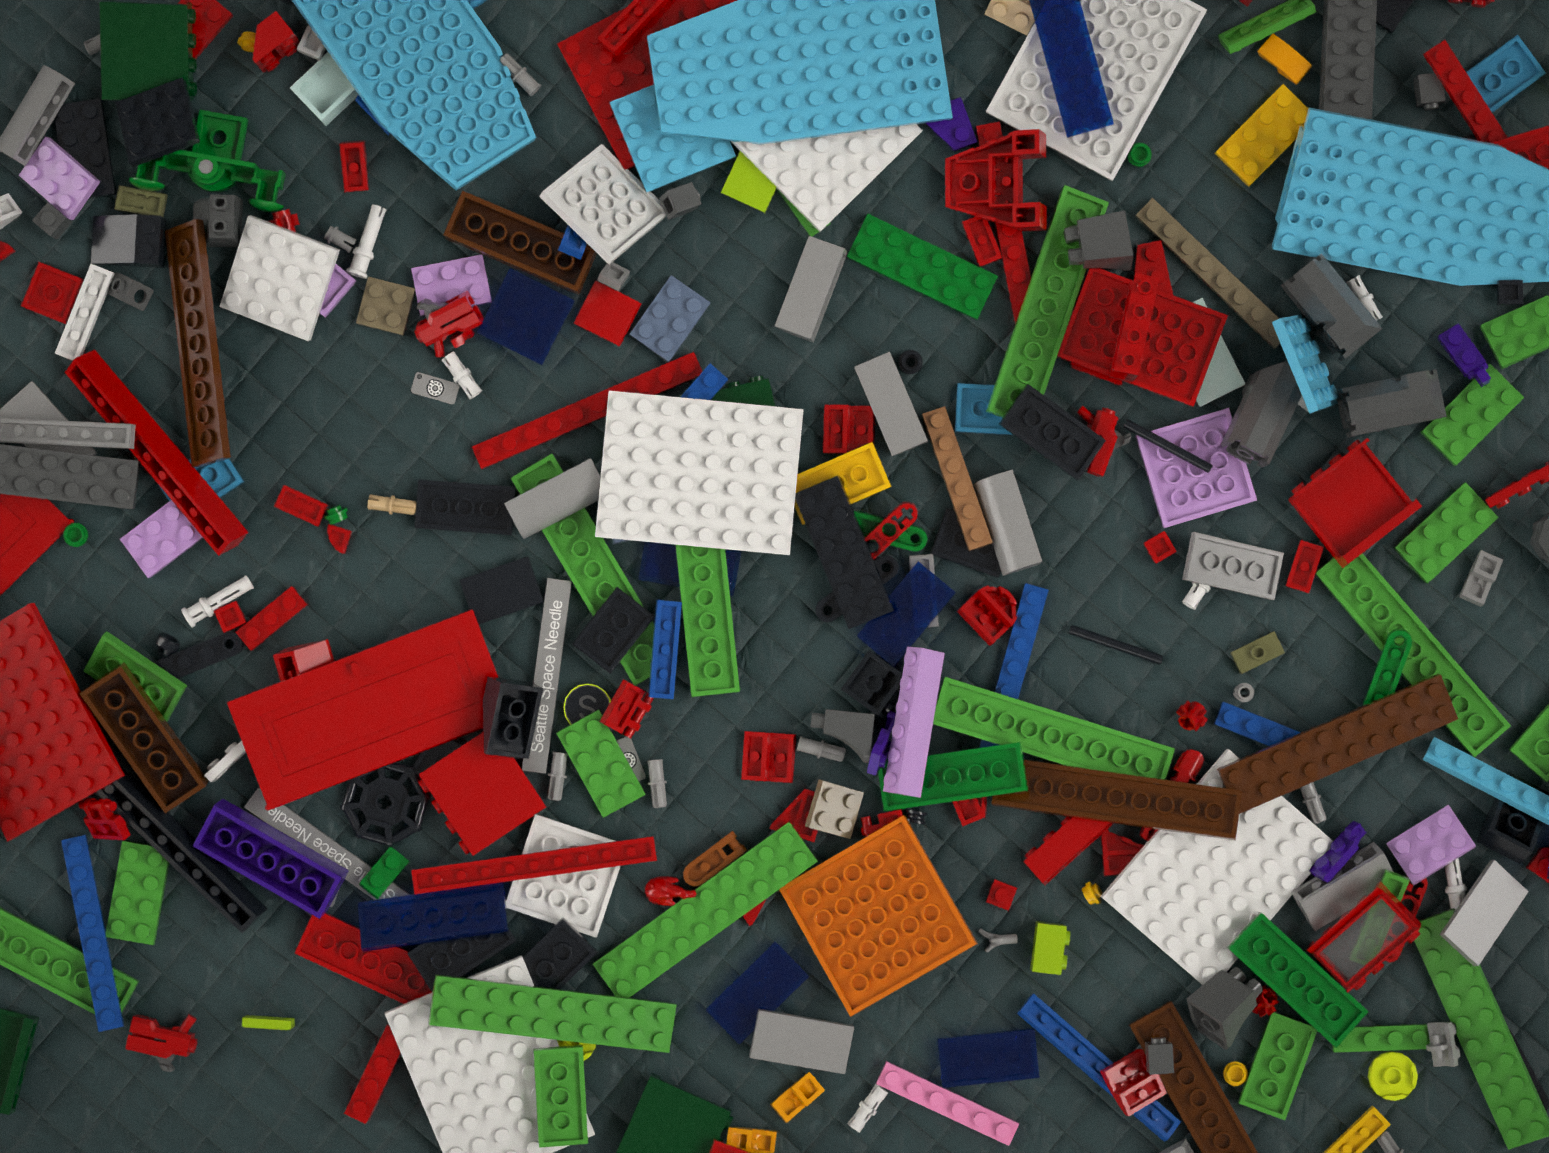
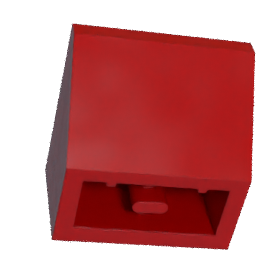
[253,11,300,73]
[273,639,334,681]

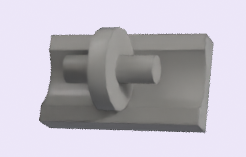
[1426,1022,1460,1067]

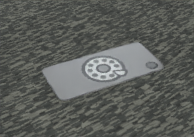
[411,372,460,404]
[617,736,646,781]

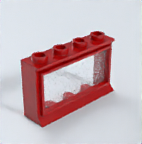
[1306,881,1422,993]

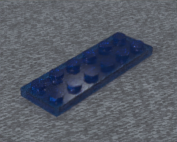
[1029,0,1114,138]
[358,882,508,952]

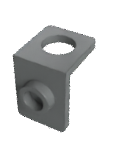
[107,272,154,311]

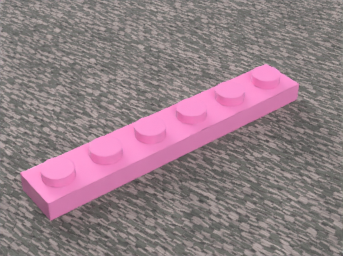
[876,1061,1019,1146]

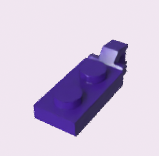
[1437,323,1491,388]
[1309,821,1367,883]

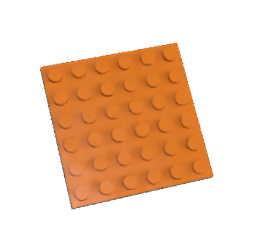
[779,815,978,1017]

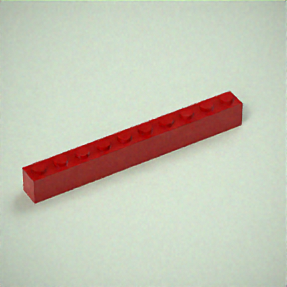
[65,350,249,556]

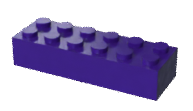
[193,799,349,919]

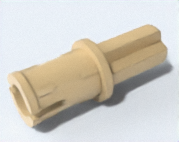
[368,494,417,515]

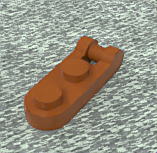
[683,831,747,886]

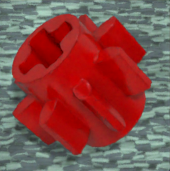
[268,209,300,232]
[1176,701,1208,731]
[1252,985,1279,1017]

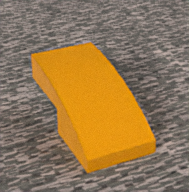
[1257,34,1312,85]
[770,1072,825,1123]
[726,1127,777,1153]

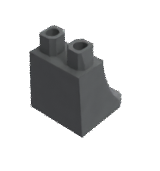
[193,195,243,248]
[1064,210,1133,271]
[811,709,875,763]
[1186,967,1262,1050]

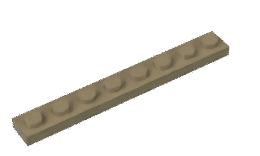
[1135,198,1280,349]

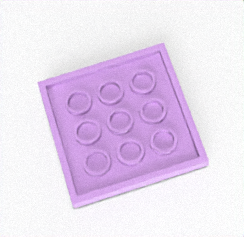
[1135,408,1257,528]

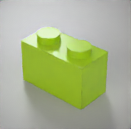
[1030,921,1070,975]

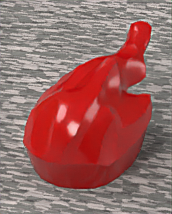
[645,876,696,906]

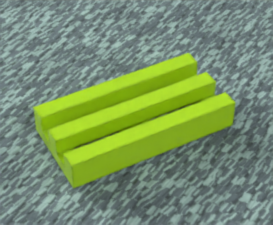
[242,1015,295,1030]

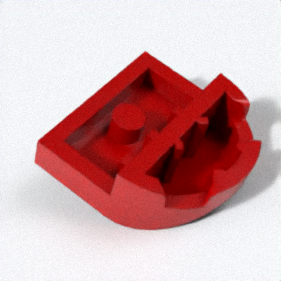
[957,585,1017,646]

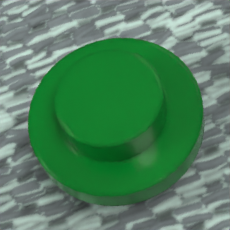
[1127,143,1152,167]
[324,505,348,525]
[63,523,88,547]

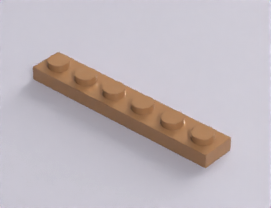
[921,407,993,551]

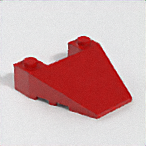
[945,129,1047,231]

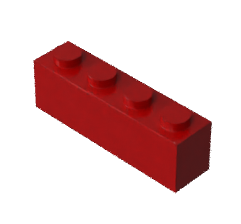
[1023,816,1114,886]
[344,1023,401,1124]

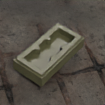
[114,185,168,218]
[1230,631,1285,674]

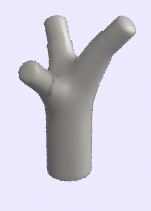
[978,929,1017,952]

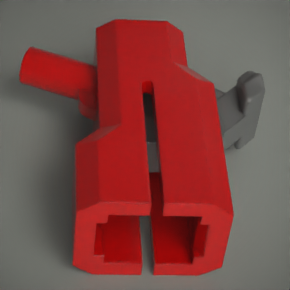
[414,291,484,357]
[1077,406,1131,478]
[126,1014,198,1072]

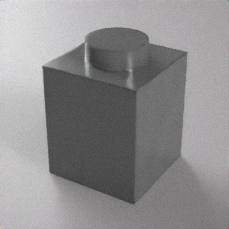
[1413,73,1446,111]
[659,182,702,220]
[32,202,73,240]
[1145,1037,1174,1075]

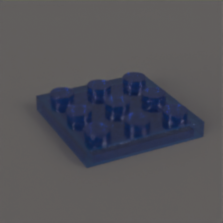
[477,268,575,366]

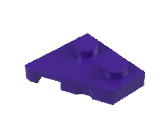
[926,97,977,152]
[867,711,896,776]

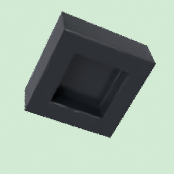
[1497,280,1523,305]

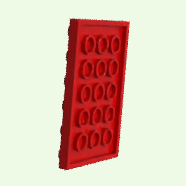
[1057,268,1228,407]

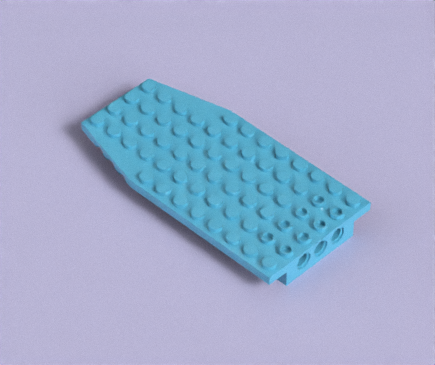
[292,0,536,191]
[647,0,953,145]
[1272,107,1549,286]

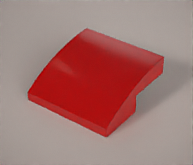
[574,280,641,347]
[823,405,875,454]
[741,731,796,783]
[1100,1049,1167,1116]

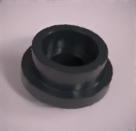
[898,350,923,374]

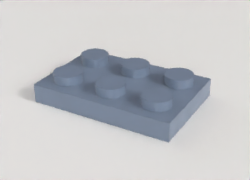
[630,275,711,362]

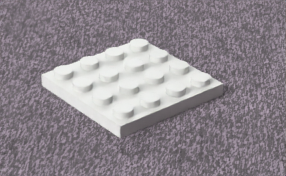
[539,144,667,265]
[219,215,340,341]
[504,814,621,938]

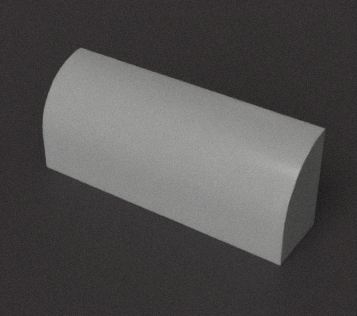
[0,65,75,166]
[775,236,848,343]
[854,352,928,456]
[504,458,601,539]
[973,469,1042,576]
[1291,842,1393,931]

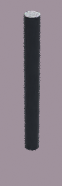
[1123,419,1213,473]
[1068,625,1163,665]

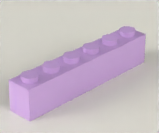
[883,647,945,798]

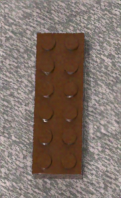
[443,191,597,295]
[80,662,208,813]

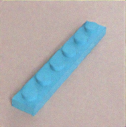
[1422,737,1549,825]

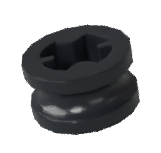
[906,809,927,825]

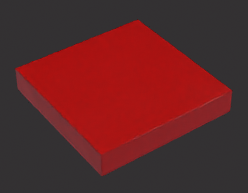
[21,262,84,324]

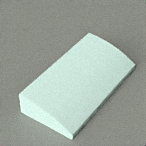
[290,52,359,126]
[1193,298,1245,407]

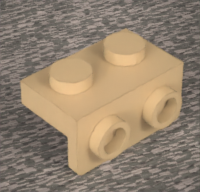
[985,0,1043,35]

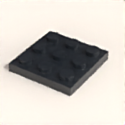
[115,77,200,167]

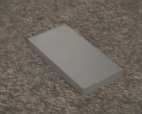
[0,381,97,456]
[1182,532,1284,600]
[1439,860,1529,966]
[749,1009,854,1074]

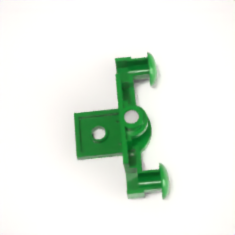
[129,110,286,212]

